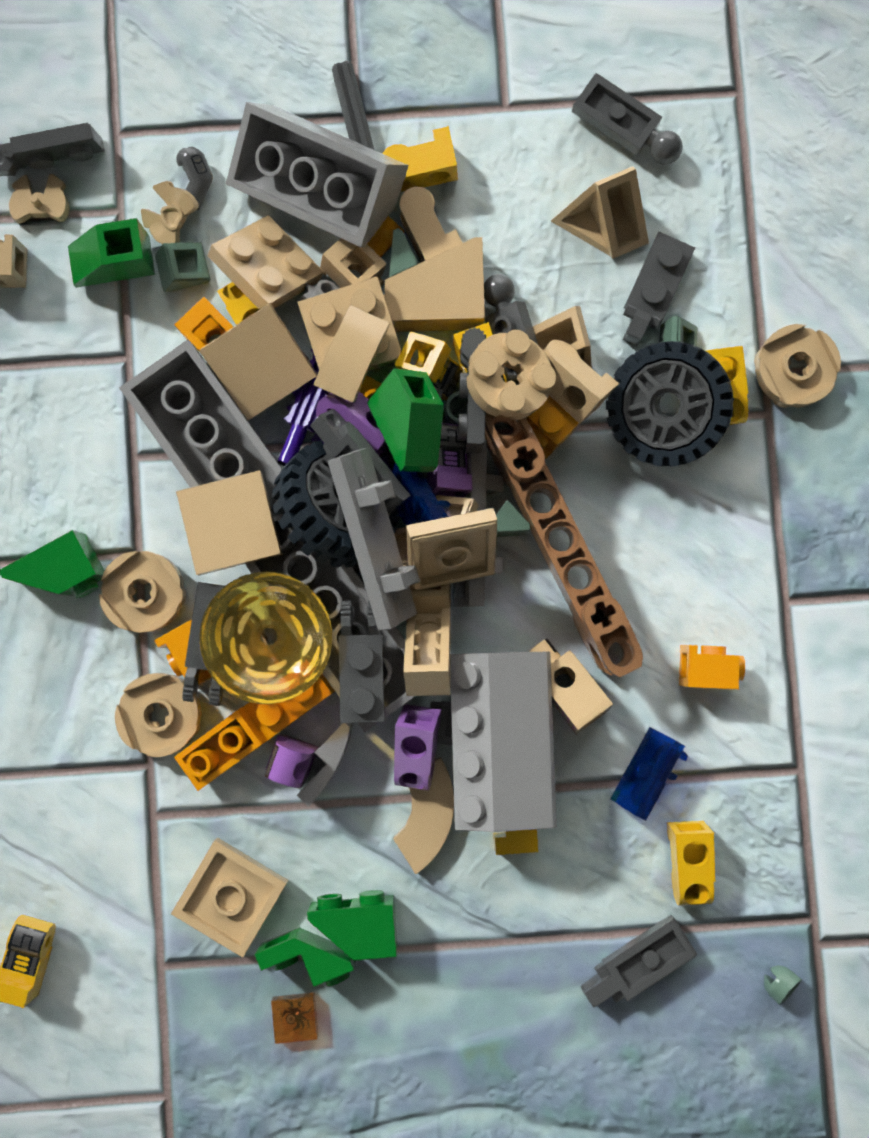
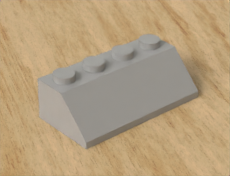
[226,102,409,247]
[451,652,557,832]

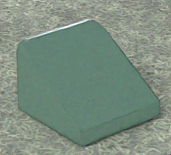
[389,228,418,278]
[155,242,211,292]

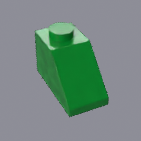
[0,530,105,598]

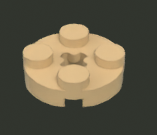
[754,324,841,408]
[467,330,556,420]
[99,551,187,633]
[115,673,202,757]

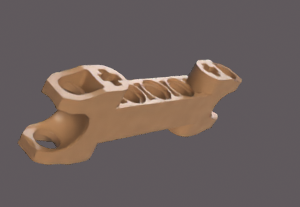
[485,413,643,677]

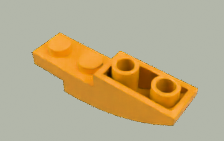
[174,657,335,791]

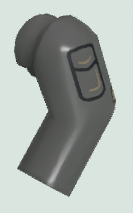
[176,147,213,210]

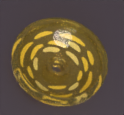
[199,572,333,704]

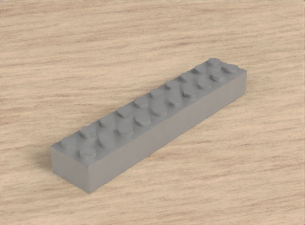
[119,339,415,732]

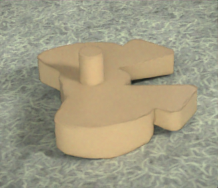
[9,174,70,224]
[141,181,199,244]

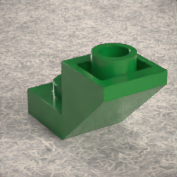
[255,927,356,987]

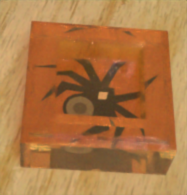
[271,992,319,1044]

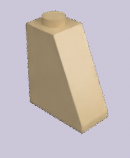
[383,237,485,332]

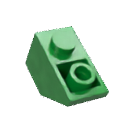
[68,218,155,288]
[367,368,444,472]
[307,890,398,960]

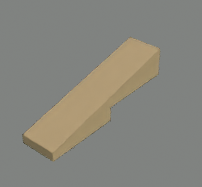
[403,583,451,696]

